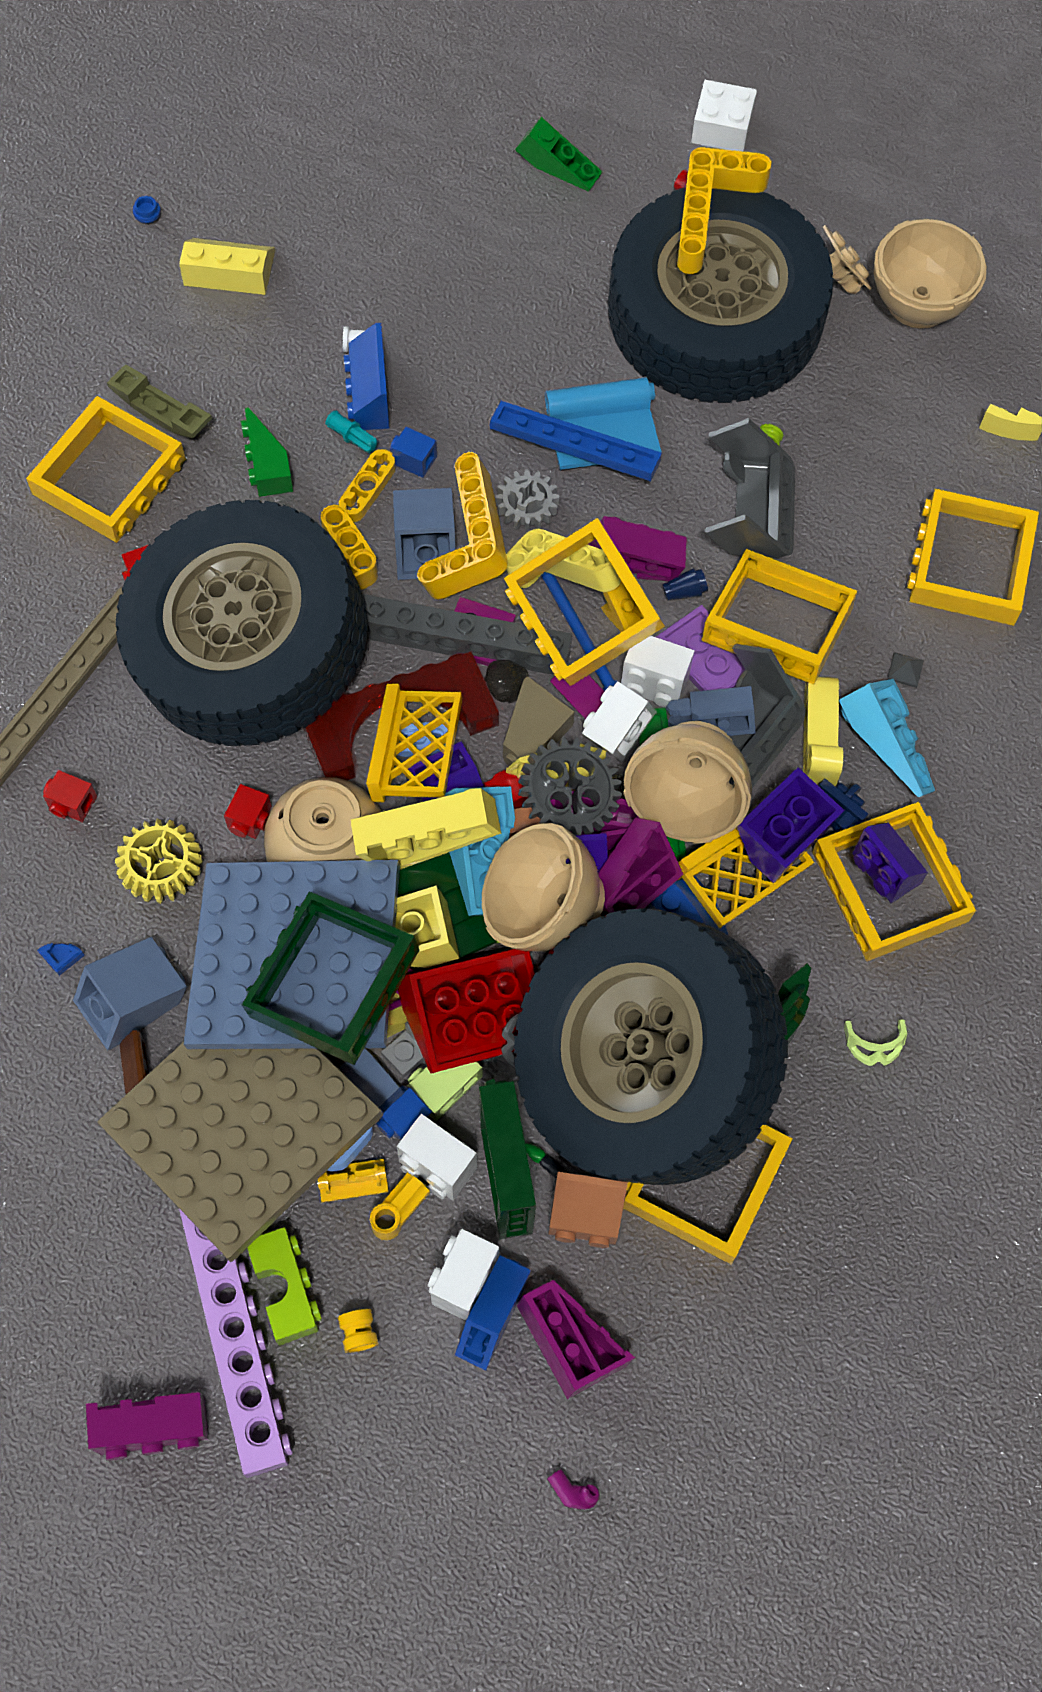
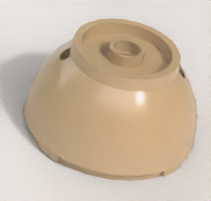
[874,219,987,328]
[623,721,752,844]
[264,777,382,862]
[482,823,605,951]

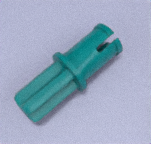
[325,410,378,453]

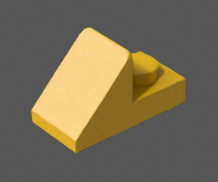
[601,580,644,632]

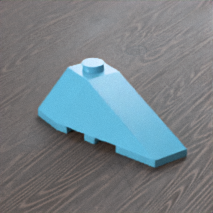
[839,679,935,797]
[445,787,515,916]

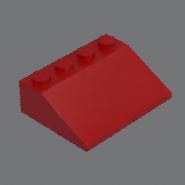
[398,949,535,1074]

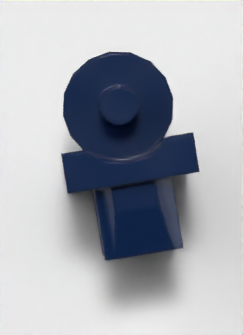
[819,779,869,832]

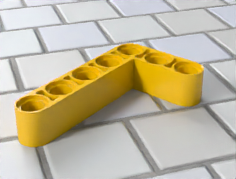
[677,147,772,274]
[417,452,508,600]
[265,505,378,611]

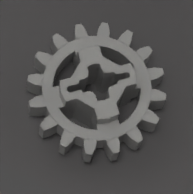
[496,469,559,531]

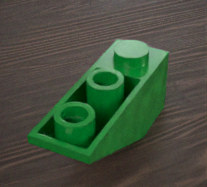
[515,117,602,191]
[241,407,293,497]

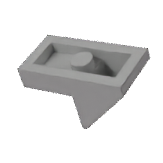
[381,1021,424,1079]

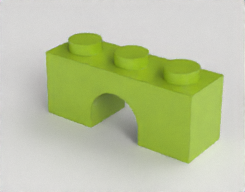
[247,1227,322,1346]

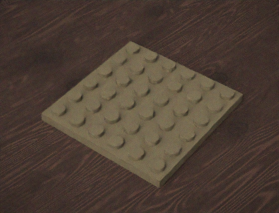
[97,1042,383,1263]

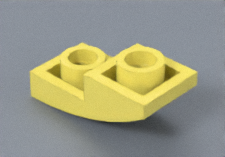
[979,404,1042,441]

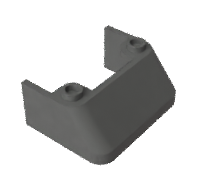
[705,418,795,558]
[696,644,806,788]

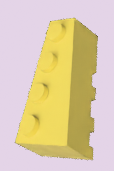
[351,788,501,869]

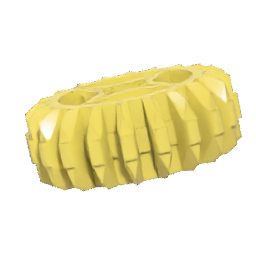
[115,818,203,904]

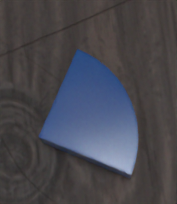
[37,943,85,976]

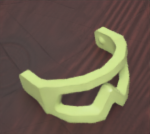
[844,1020,907,1066]

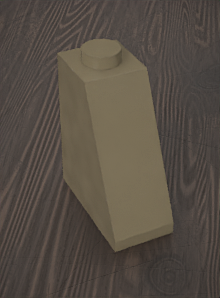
[503,676,575,766]

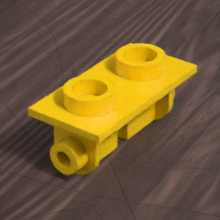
[317,1159,389,1203]

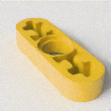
[339,449,395,522]

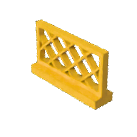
[366,684,462,802]
[678,827,815,929]

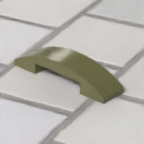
[107,364,212,438]

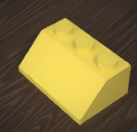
[179,238,275,295]

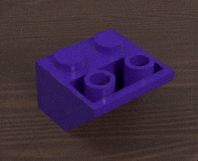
[406,741,484,803]
[853,822,928,903]

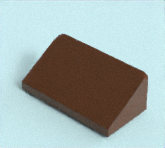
[120,1030,149,1094]

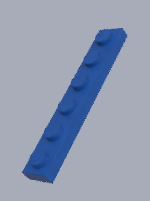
[490,401,662,481]

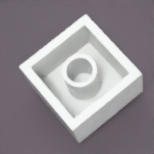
[691,80,757,151]
[621,636,695,708]
[582,681,657,762]
[397,1114,477,1201]
[428,1229,499,1321]

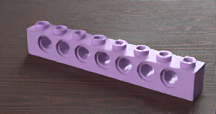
[179,1209,293,1478]

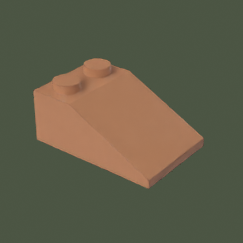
[549,1172,628,1248]

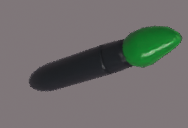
[525,1143,569,1179]

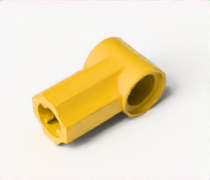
[370,1172,430,1241]

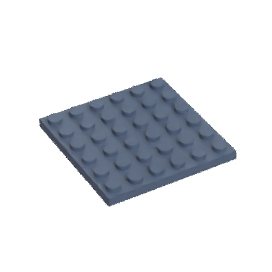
[184,860,400,1049]

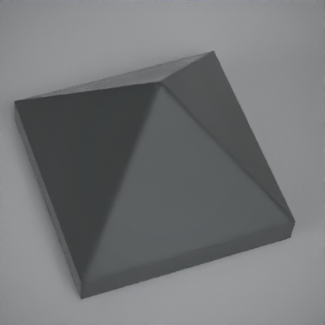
[887,652,924,688]

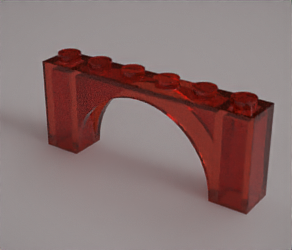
[302,652,499,781]

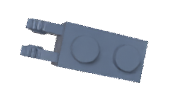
[666,686,756,736]

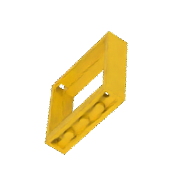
[26,396,186,543]
[907,488,1039,626]
[504,518,665,686]
[702,549,857,685]
[812,802,976,961]
[623,1125,793,1264]

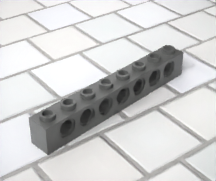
[362,594,572,675]

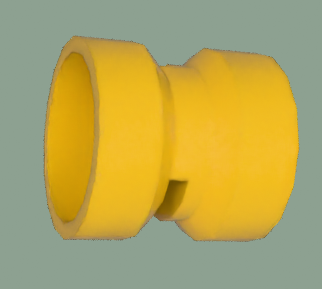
[338,1309,379,1353]

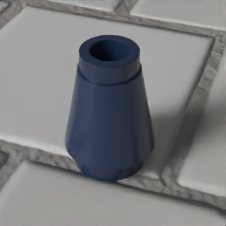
[662,568,708,601]

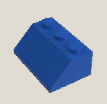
[344,323,389,430]

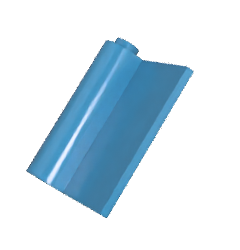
[545,377,662,470]

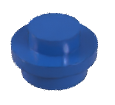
[133,196,161,223]

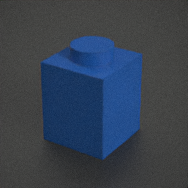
[390,427,437,478]
[376,1085,431,1140]

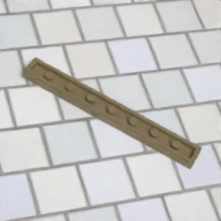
[0,587,123,787]

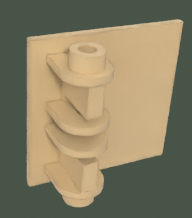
[823,225,872,294]

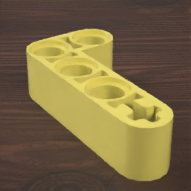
[506,529,621,592]
[803,677,843,787]

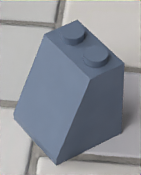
[393,488,456,580]
[73,937,187,1051]

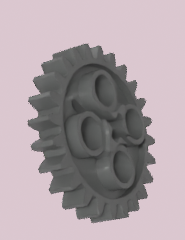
[518,737,622,836]

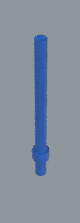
[541,572,617,691]

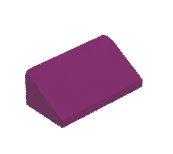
[550,675,605,719]

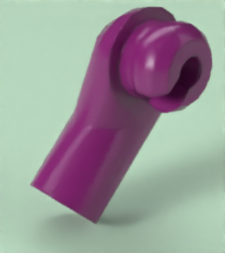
[547,1469,600,1510]

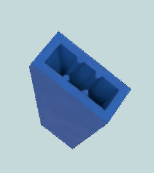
[455,1255,531,1371]

